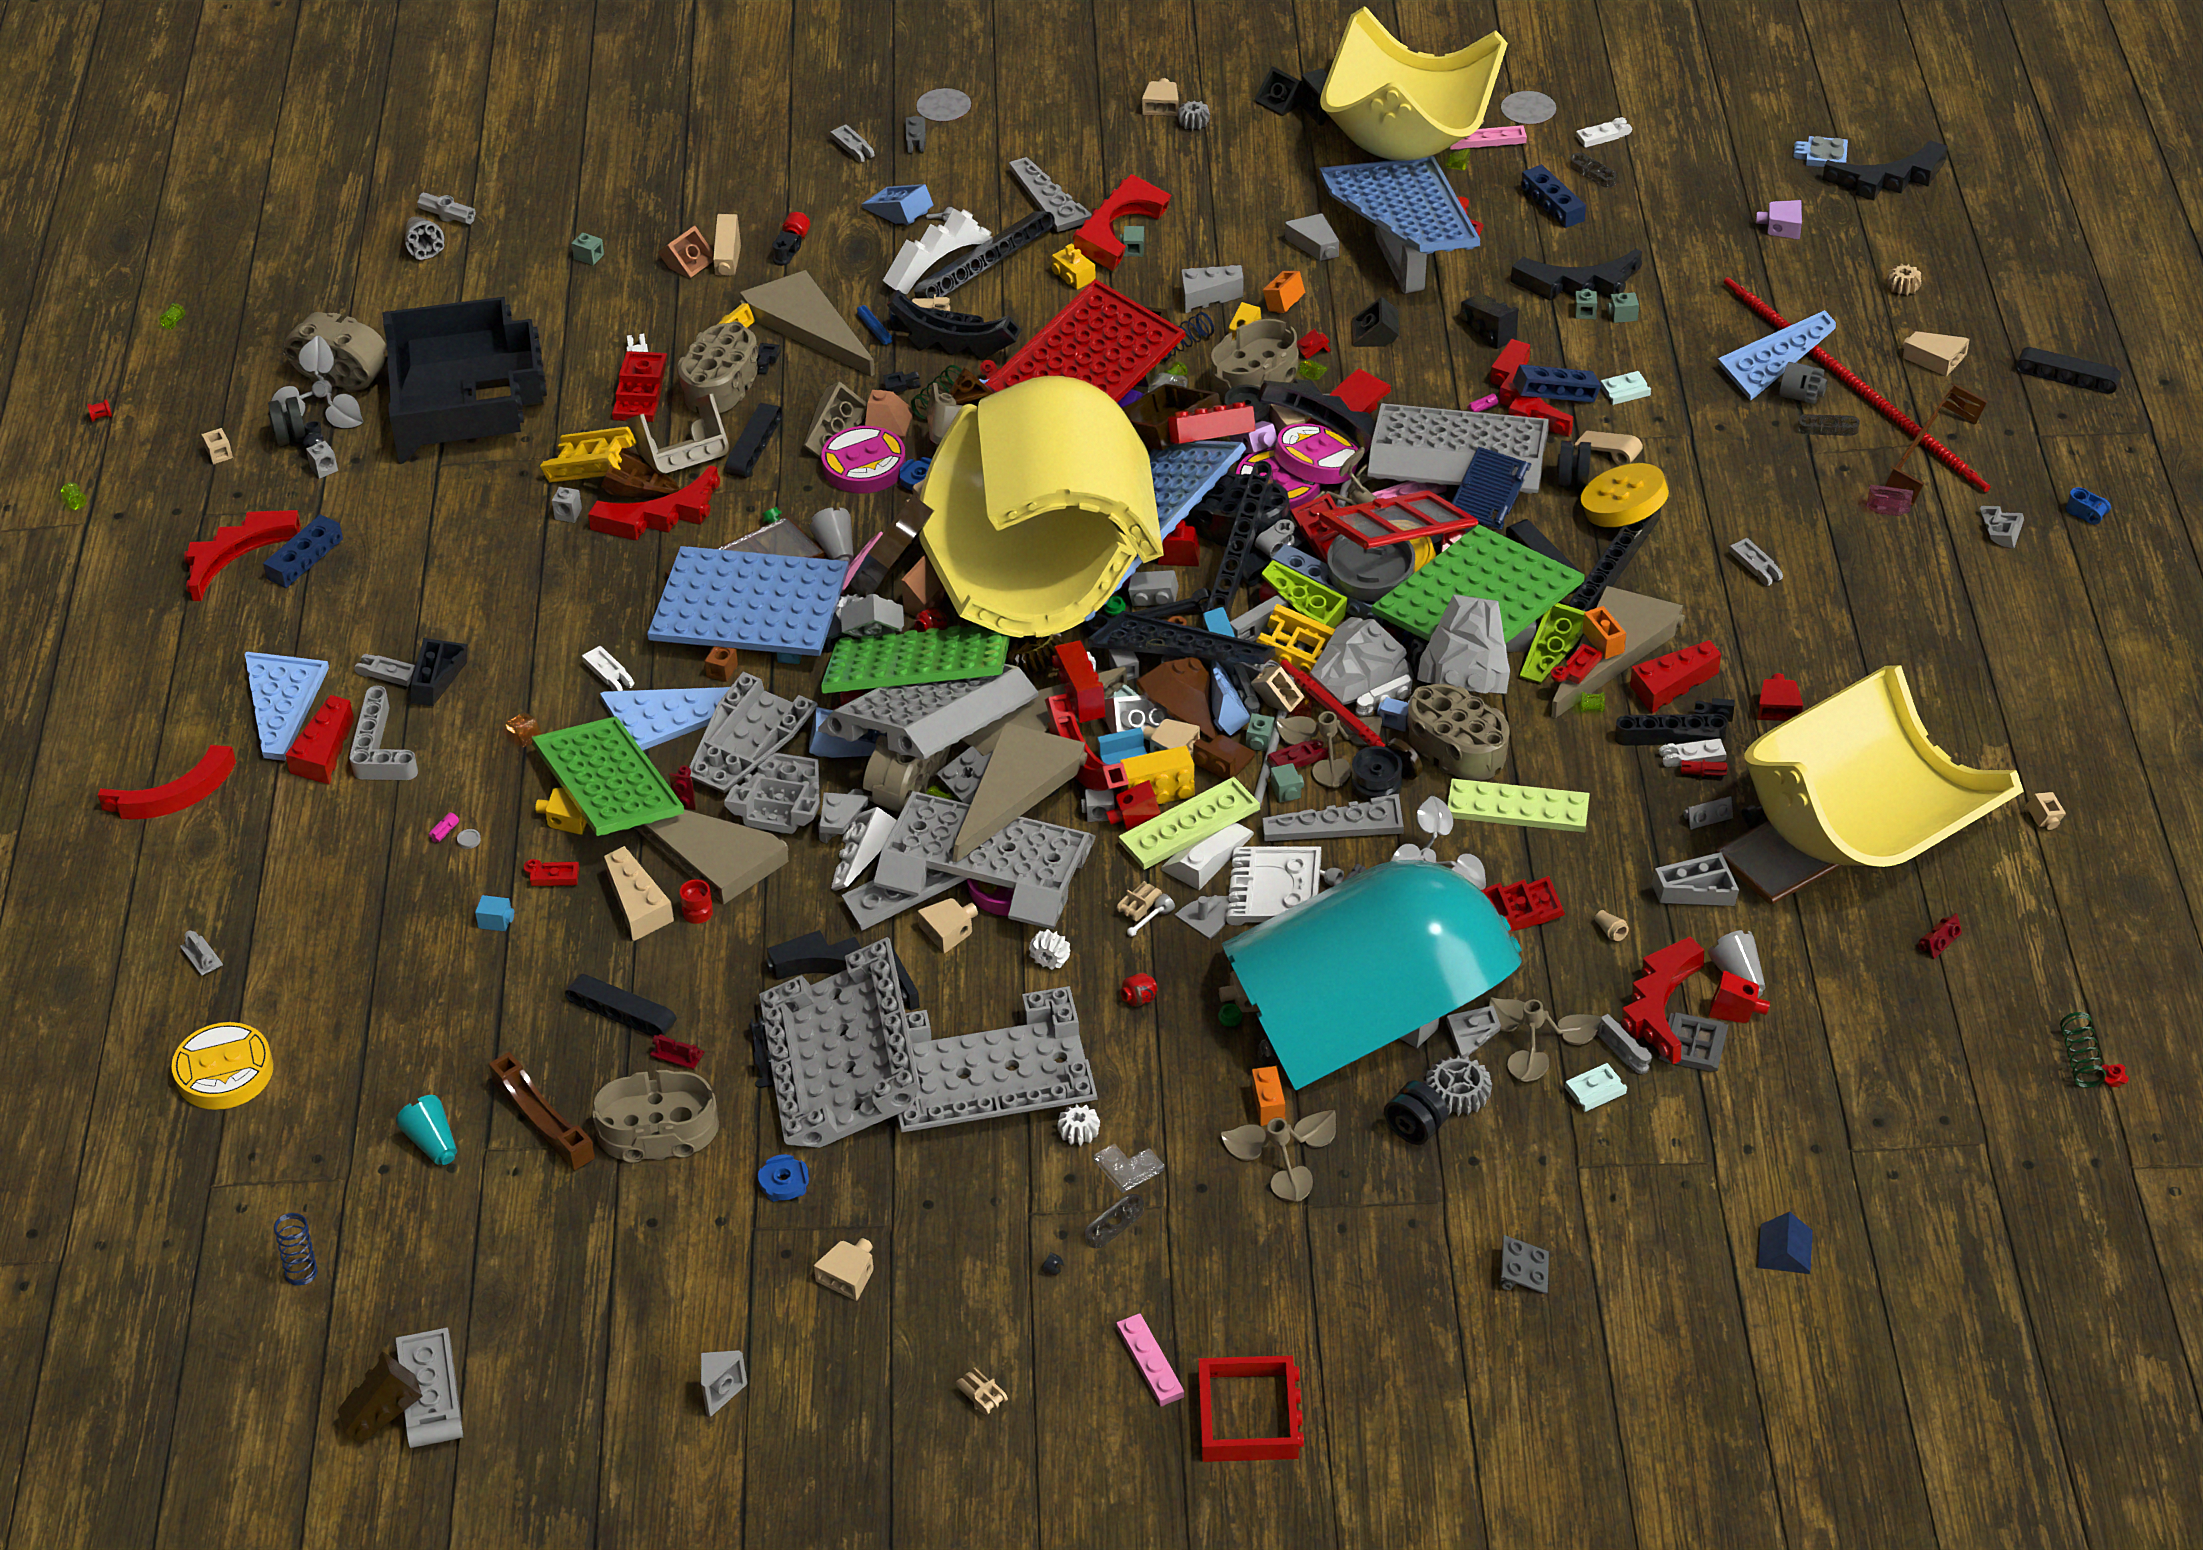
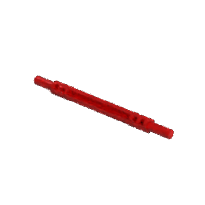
[1280,659,1385,747]

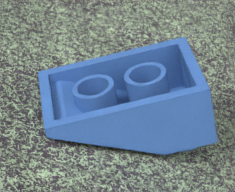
[861,184,933,225]

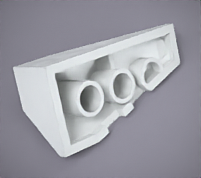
[1104,695,1180,734]
[831,807,897,891]
[1162,822,1254,890]

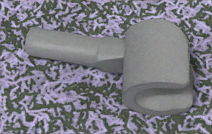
[927,207,954,222]

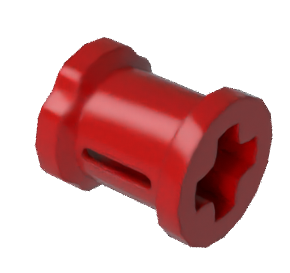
[87,399,112,422]

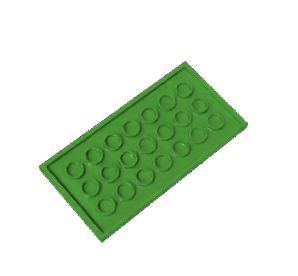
[532,716,684,836]

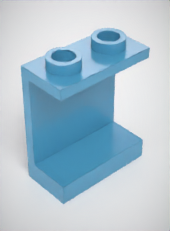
[1097,727,1147,790]

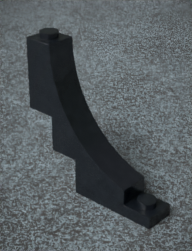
[765,930,920,1010]

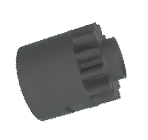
[1780,362,1828,404]

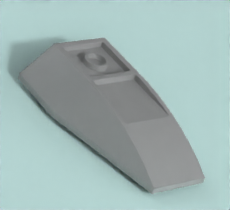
[689,672,818,793]

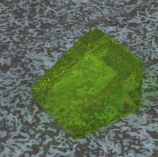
[1447,148,1470,170]
[1300,360,1328,381]

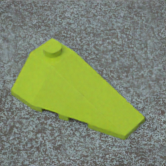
[1261,560,1348,628]
[1520,603,1585,684]

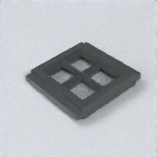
[1659,1012,1729,1072]

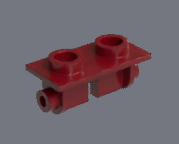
[669,765,696,810]
[1918,913,1962,959]
[650,1034,705,1070]

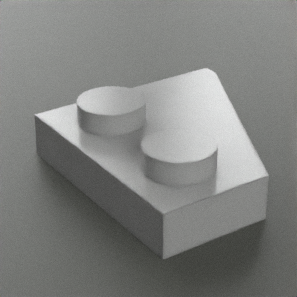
[820,792,868,834]
[1446,1006,1501,1059]

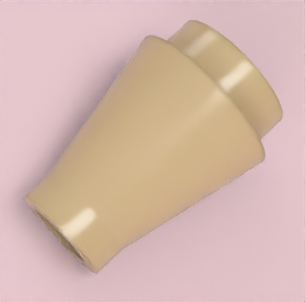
[1595,910,1629,941]

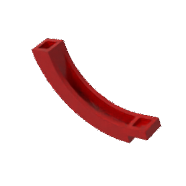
[1045,693,1129,791]
[98,745,236,820]

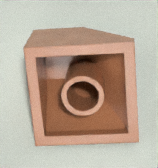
[865,390,914,439]

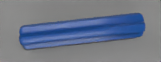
[857,305,892,345]

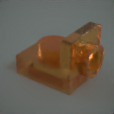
[505,713,542,746]

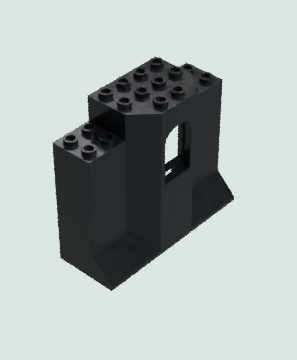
[382,296,547,464]

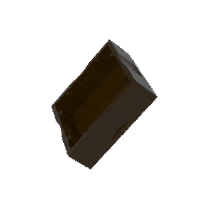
[1121,383,1221,450]
[843,495,934,598]

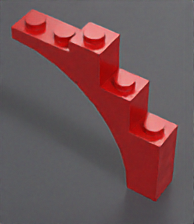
[1490,339,1573,437]
[588,465,720,541]
[184,510,301,601]
[1621,936,1704,1064]

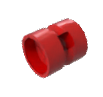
[680,879,713,924]

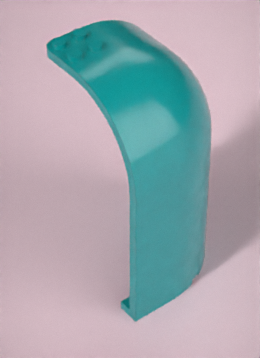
[1221,860,1522,1091]

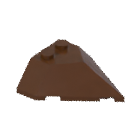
[929,367,994,444]
[601,448,681,498]
[1136,657,1217,742]

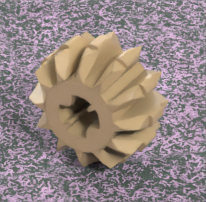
[1887,264,1921,296]

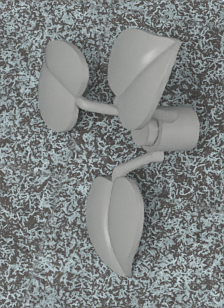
[271,335,363,428]
[1390,796,1486,890]

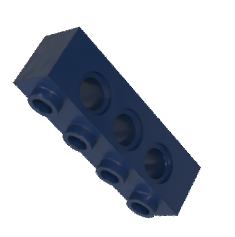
[1521,164,1586,228]
[1513,364,1601,402]
[263,514,343,588]

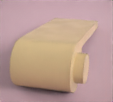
[1574,431,1643,466]

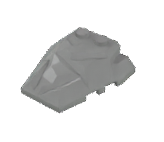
[1417,594,1510,693]
[1309,617,1414,705]
[724,753,820,834]

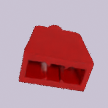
[1158,519,1200,567]
[1757,673,1803,721]
[1106,780,1161,831]
[1708,971,1770,1023]

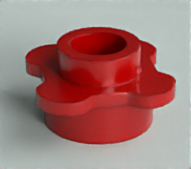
[2101,1064,2129,1087]

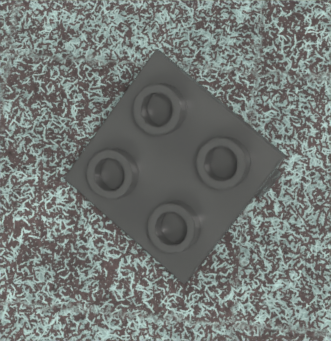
[1500,1235,1549,1294]

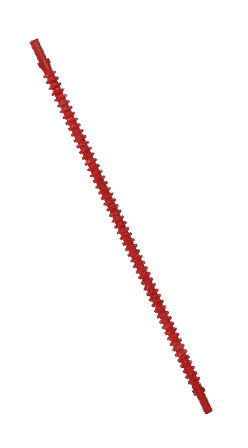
[1723,277,1991,492]

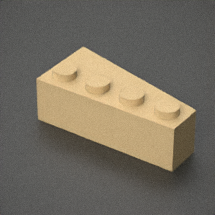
[604,846,674,941]

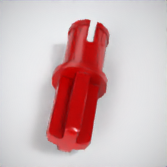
[1681,759,1728,777]

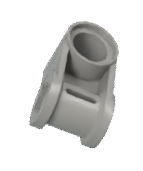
[1255,519,1294,558]

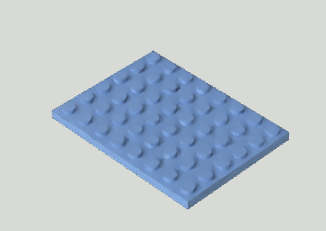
[648,546,849,656]

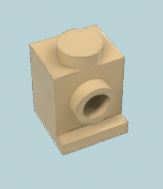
[202,428,233,464]
[2023,792,2066,830]

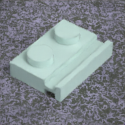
[1600,371,1651,405]
[1565,1063,1627,1112]

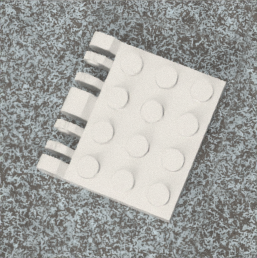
[1226,847,1321,925]

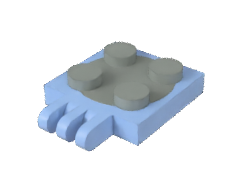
[1793,136,1848,167]

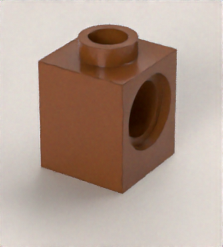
[705,646,738,682]

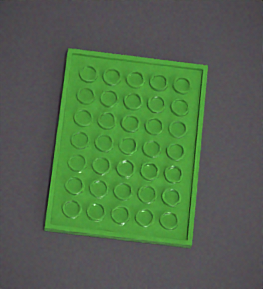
[1371,524,1585,644]
[821,623,1010,693]

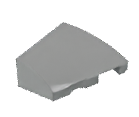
[1980,506,2024,548]

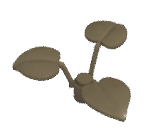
[1313,447,1377,505]
[1277,711,1382,788]
[1489,997,1601,1082]
[1221,1110,1336,1202]

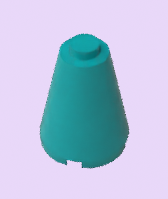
[396,1095,457,1165]

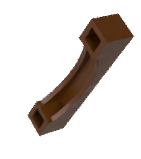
[489,1052,595,1171]

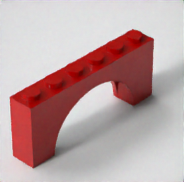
[1072,174,1172,271]

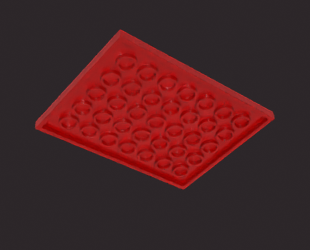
[985,279,1186,403]

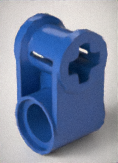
[2066,487,2111,525]

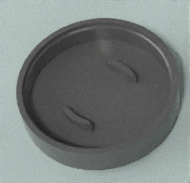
[1327,525,1415,601]

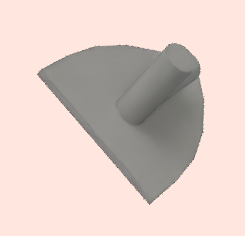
[1175,895,1230,940]

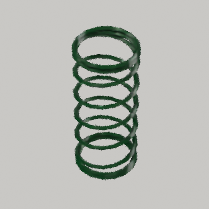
[911,365,962,420]
[2060,1012,2106,1088]

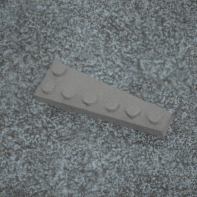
[1009,157,1092,232]
[1263,794,1404,841]

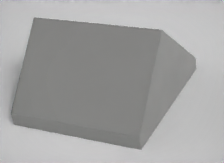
[701,1350,747,1417]

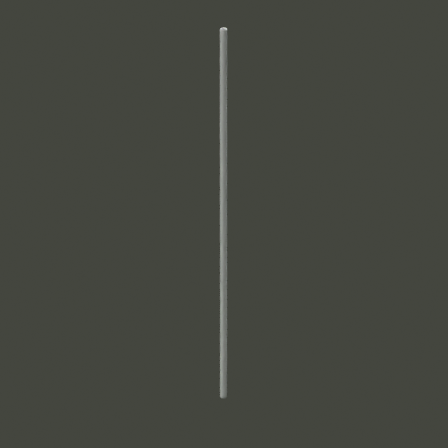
[1254,479,1352,813]

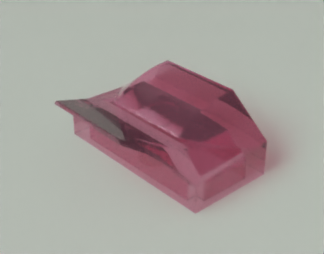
[1867,485,1913,516]

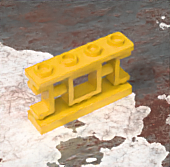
[540,427,637,483]
[1256,604,1336,676]

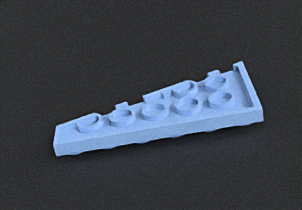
[1718,310,1836,401]

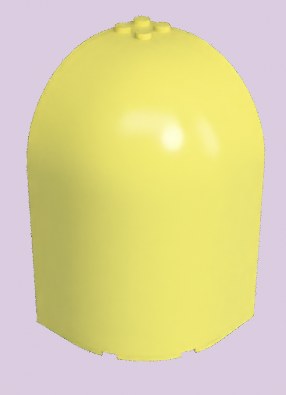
[1320,6,1508,161]
[978,376,1164,563]
[919,404,1137,637]
[1744,665,2024,866]

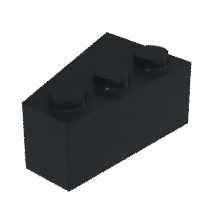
[1460,293,1519,349]
[411,638,468,706]

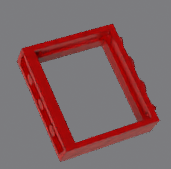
[1198,1355,1304,1462]

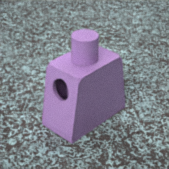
[1756,200,1802,239]
[1229,421,1277,453]

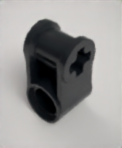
[772,231,802,266]

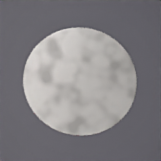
[917,88,971,121]
[1501,91,1556,124]

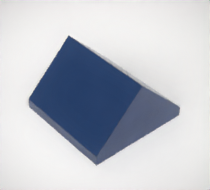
[1758,1211,1813,1274]

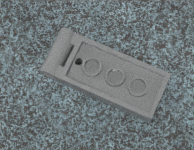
[396,1328,463,1448]

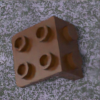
[1193,735,1255,780]

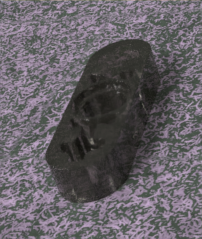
[1570,153,1617,188]
[1797,414,1860,436]
[1085,1194,1144,1249]

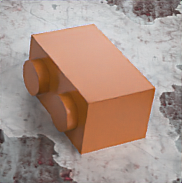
[1263,271,1305,313]
[1582,606,1626,659]
[1252,1066,1285,1126]

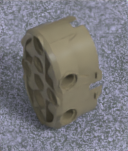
[283,312,388,392]
[1210,319,1299,403]
[677,321,759,413]
[1407,684,1509,781]
[863,735,951,813]
[593,1070,719,1163]

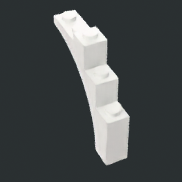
[883,209,992,295]

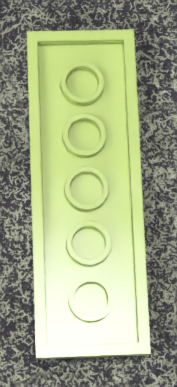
[1119,777,1260,870]
[1448,779,1589,832]

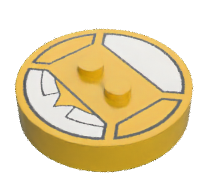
[172,1022,273,1110]

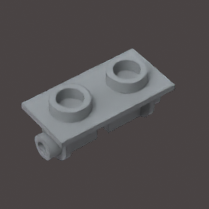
[1683,796,1733,829]
[180,931,223,976]

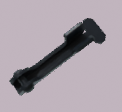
[748,1017,775,1088]

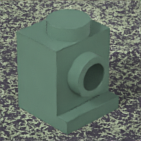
[1575,289,1597,319]

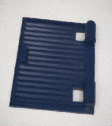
[1448,446,1532,530]

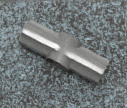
[417,192,476,225]

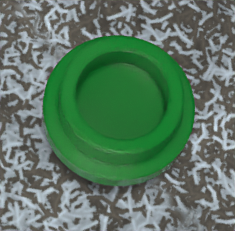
[762,506,782,524]
[1104,596,1126,616]
[1218,1004,1242,1027]

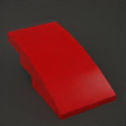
[612,351,667,422]
[1305,368,1391,429]
[1291,493,1354,564]
[1481,876,1565,932]

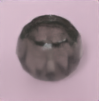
[1256,1037,1281,1067]

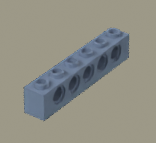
[1271,544,1389,627]

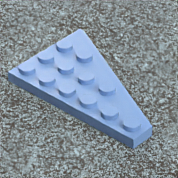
[245,652,329,761]
[600,687,730,751]

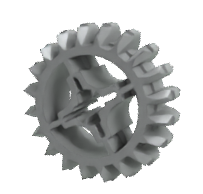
[1425,1055,1492,1117]

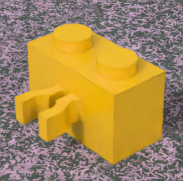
[1051,243,1096,290]

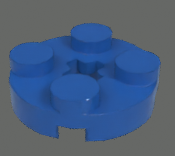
[900,457,932,491]
[758,1154,809,1201]

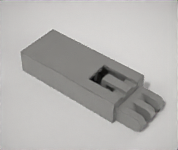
[1230,594,1289,642]

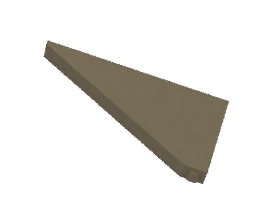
[739,270,875,376]
[1551,586,1685,718]
[951,667,1127,756]
[953,723,1087,862]
[633,810,789,905]

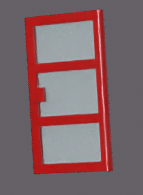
[1319,490,1478,549]

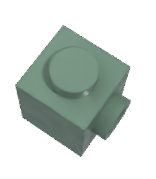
[1120,226,1145,257]
[571,232,604,265]
[1607,292,1639,323]
[1245,713,1274,752]
[1271,763,1304,803]

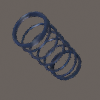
[1162,312,1214,361]
[274,1213,318,1285]

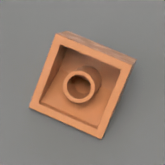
[658,226,714,279]
[901,554,949,616]

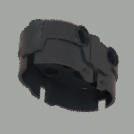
[1189,470,1292,550]

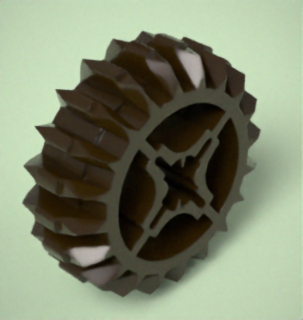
[1007,633,1065,674]

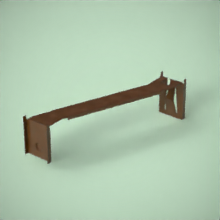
[1880,382,1988,506]

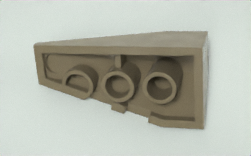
[803,381,868,458]

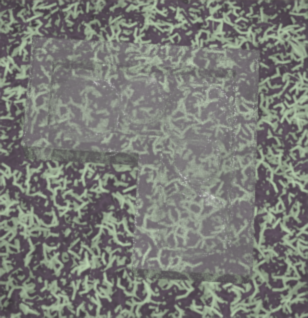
[1094,1143,1164,1193]

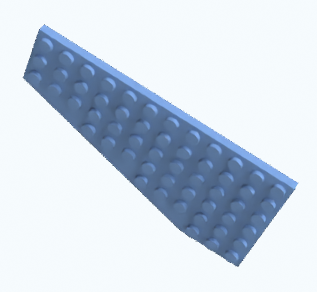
[1319,156,1480,254]
[1085,441,1246,621]

